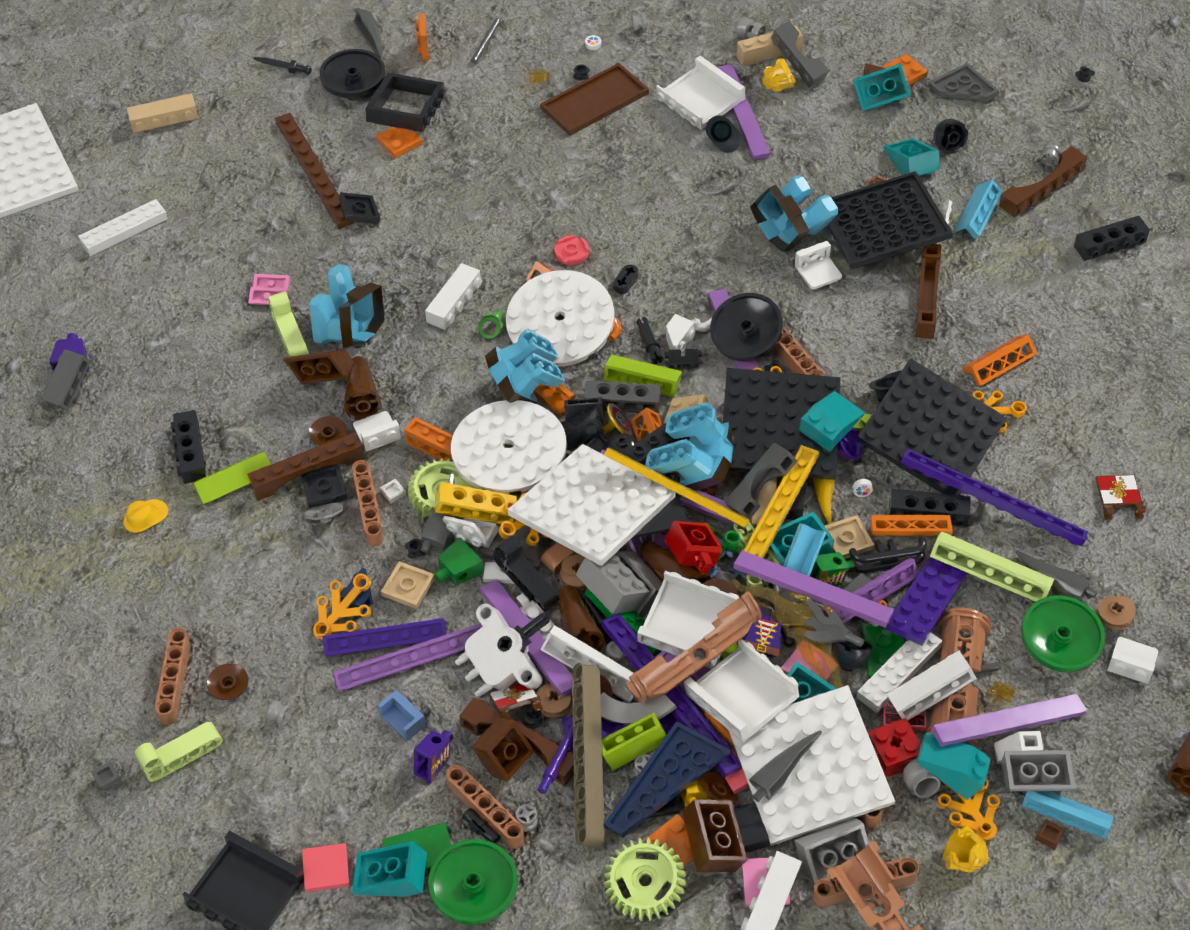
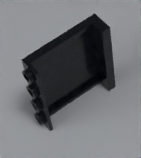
[182,830,304,930]

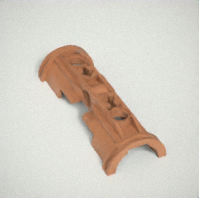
[625,591,762,704]
[924,608,991,750]
[826,840,922,930]

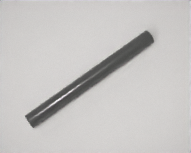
[471,18,501,64]

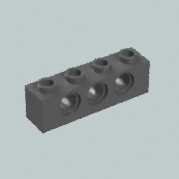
[584,381,660,414]

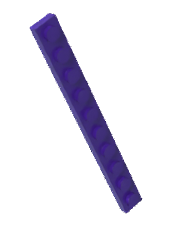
[901,449,1088,546]
[601,613,742,778]

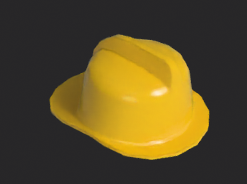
[123,499,168,533]

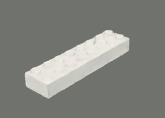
[78,199,168,256]
[540,625,633,703]
[856,633,942,713]

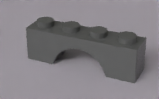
[771,21,829,87]
[725,443,798,520]

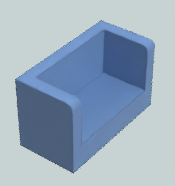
[378,690,426,741]

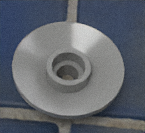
[305,503,343,523]

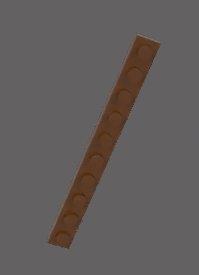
[275,113,354,229]

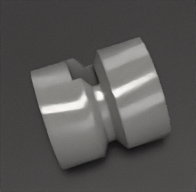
[736,17,766,39]

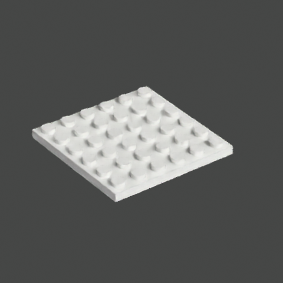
[508,444,675,566]
[729,685,895,846]

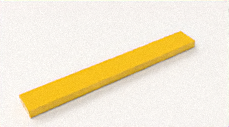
[743,445,819,558]
[604,448,749,527]

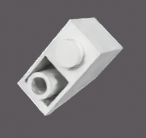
[666,314,695,353]
[994,731,1043,764]

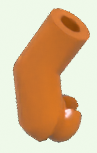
[607,317,622,342]

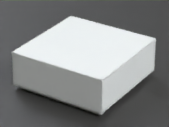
[379,479,406,504]

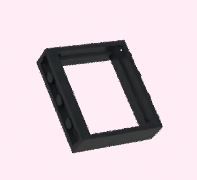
[365,73,446,132]

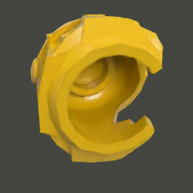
[762,58,796,92]
[942,825,989,873]

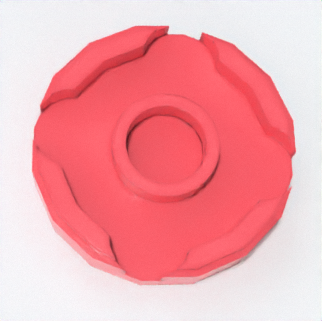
[554,235,589,265]

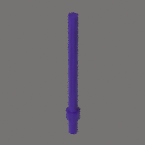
[538,721,573,794]

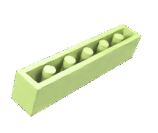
[930,531,1054,602]

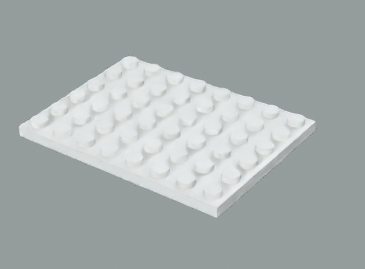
[0,103,79,218]

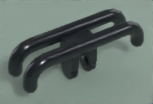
[849,536,927,573]

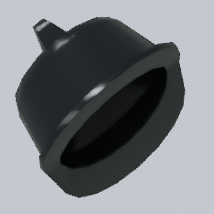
[705,115,741,153]
[869,370,902,402]

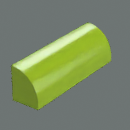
[603,355,682,398]
[192,452,270,504]

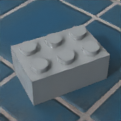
[576,554,650,614]

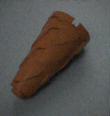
[344,356,382,420]
[640,541,712,584]
[559,585,605,652]
[1167,731,1190,796]

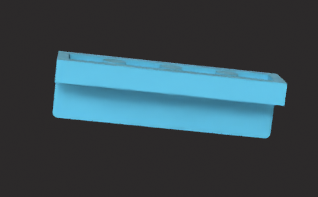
[954,179,1002,239]
[771,523,826,599]
[1022,791,1113,839]

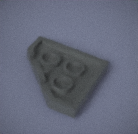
[928,63,999,102]
[482,519,545,571]

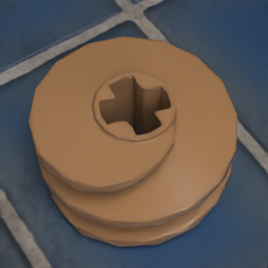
[560,554,588,592]
[1097,596,1136,630]
[536,683,573,718]

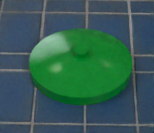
[1021,595,1105,673]
[428,839,518,925]

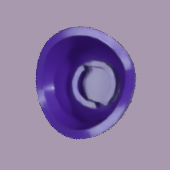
[837,428,863,460]

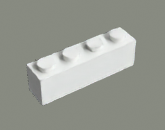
[425,263,482,330]
[887,651,977,721]
[740,851,802,930]

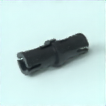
[462,808,501,844]

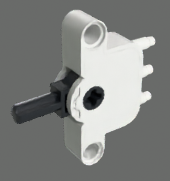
[455,604,550,697]

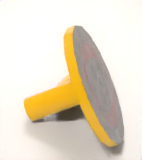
[604,403,633,435]

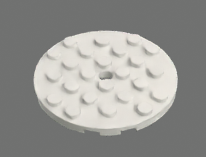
[506,270,615,367]
[451,400,567,494]

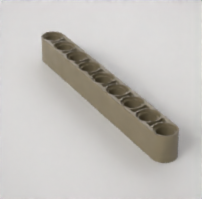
[572,663,604,848]

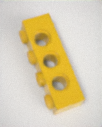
[435,482,517,524]

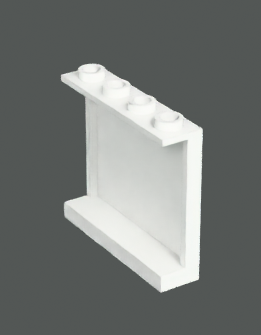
[656,56,745,130]
[637,571,739,669]
[684,639,799,743]

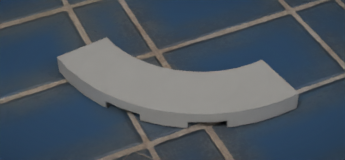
[601,692,677,725]

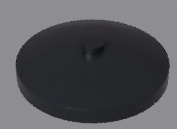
[320,49,386,98]
[710,293,784,361]

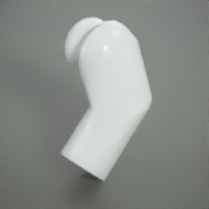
[691,318,712,332]

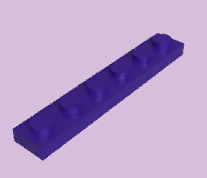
[322,618,446,657]

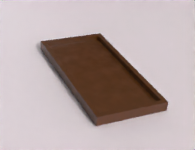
[540,63,649,136]

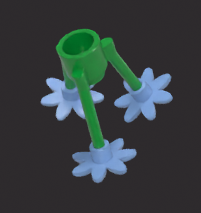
[709,531,747,579]

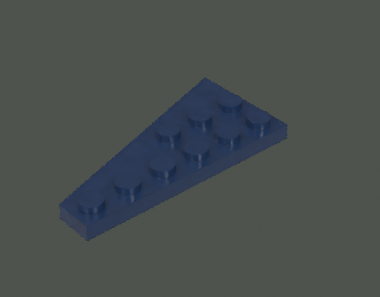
[604,721,731,837]

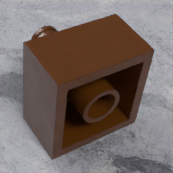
[472,717,534,781]

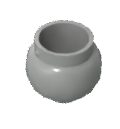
[903,759,940,798]

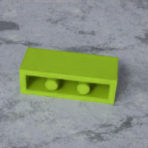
[602,712,666,771]

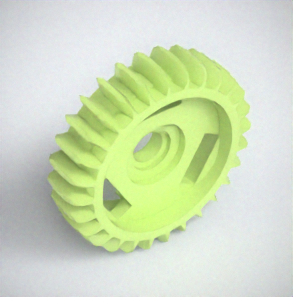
[408,457,477,518]
[604,838,686,921]

